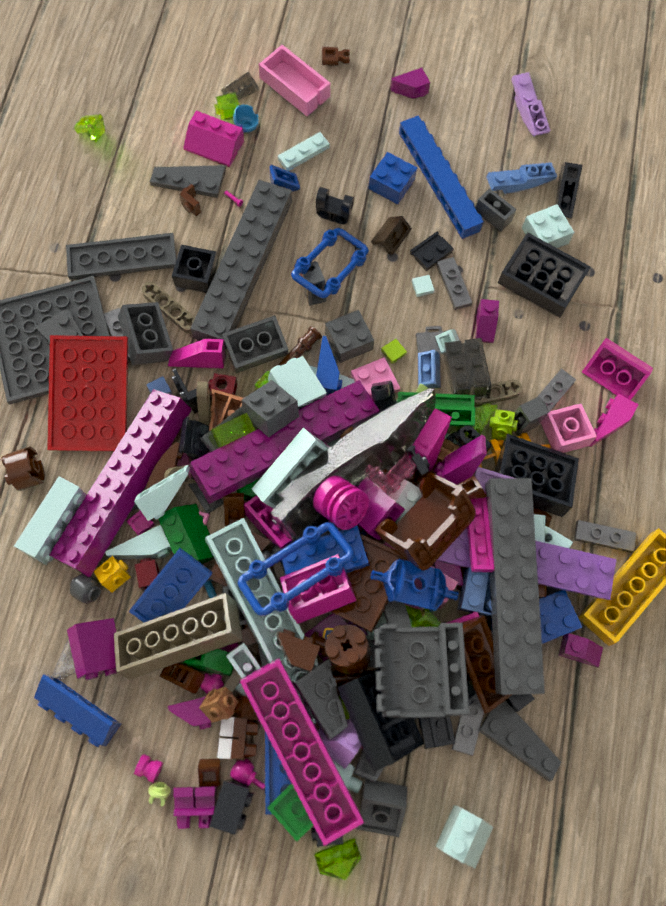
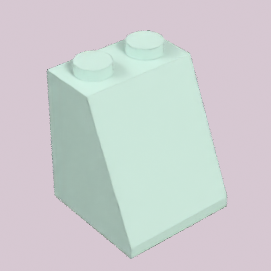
[268,356,326,410]
[436,805,493,868]

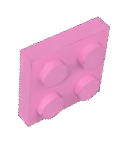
[351,357,400,402]

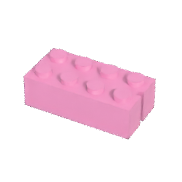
[259,45,331,116]

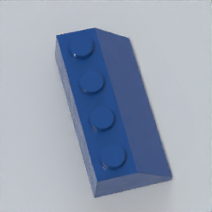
[34,674,121,747]

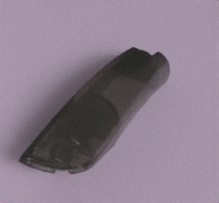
[271,387,436,542]

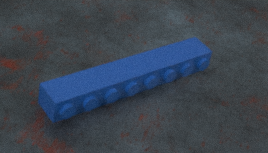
[399,115,483,239]

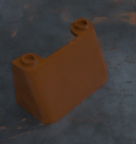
[375,472,476,571]

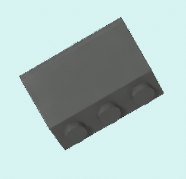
[222,315,289,373]

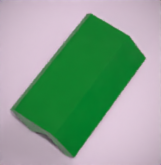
[396,392,475,427]

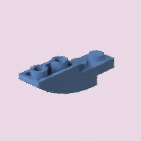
[486,163,557,194]

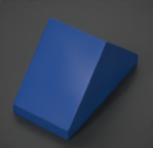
[269,164,300,191]

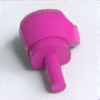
[200,673,224,694]
[230,759,265,790]

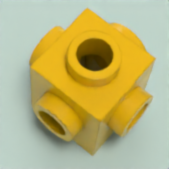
[94,556,131,593]

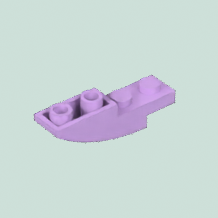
[511,72,550,136]

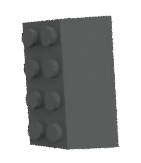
[374,623,469,718]

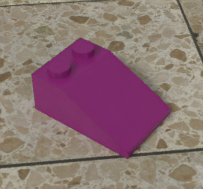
[434,435,486,485]

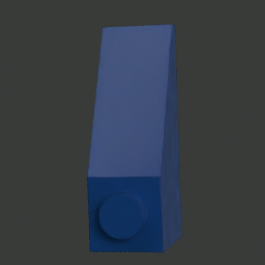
[316,336,343,396]

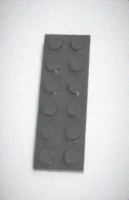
[66,233,177,280]

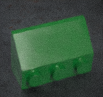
[158,504,215,564]

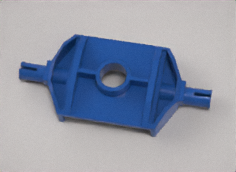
[371,559,459,612]

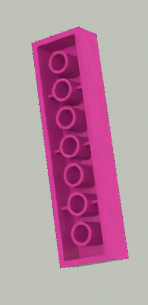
[240,658,364,846]

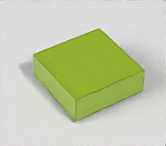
[381,339,407,364]

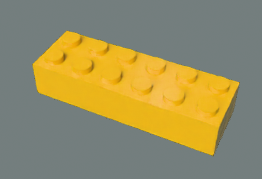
[578,528,666,646]

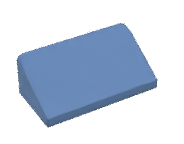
[418,350,441,388]

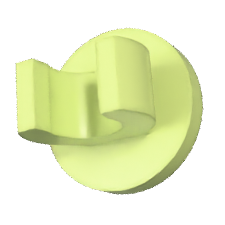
[148,782,171,806]

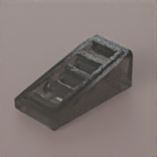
[221,71,259,104]

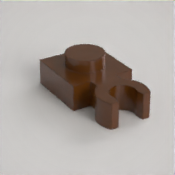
[322,47,350,65]

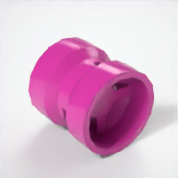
[134,754,163,783]

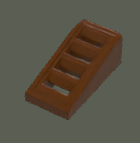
[159,662,205,694]

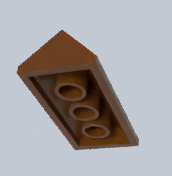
[461,616,513,714]

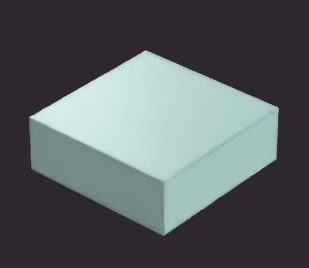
[412,275,434,297]

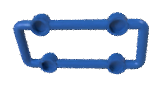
[291,228,369,298]
[238,522,354,616]

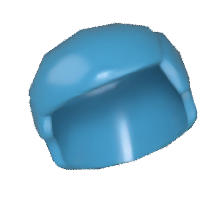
[233,104,259,133]

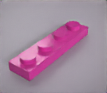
[467,492,494,572]

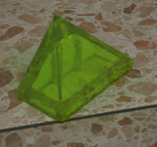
[314,838,362,880]

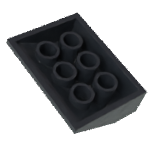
[498,232,591,318]
[494,434,579,517]
[337,668,424,771]

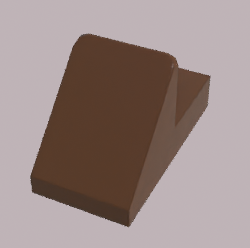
[223,493,245,527]

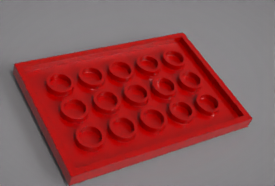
[47,335,129,451]

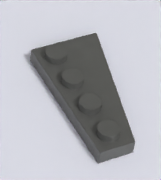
[478,700,561,781]

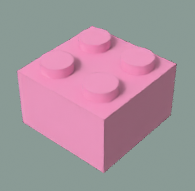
[541,404,597,453]

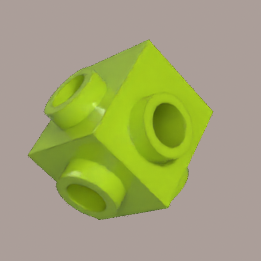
[489,409,518,440]

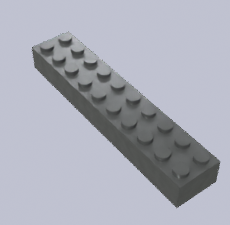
[190,180,292,350]
[485,478,545,695]

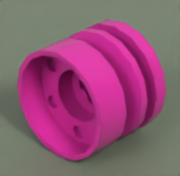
[313,476,369,530]

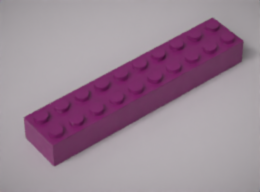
[190,380,379,504]
[49,389,192,577]

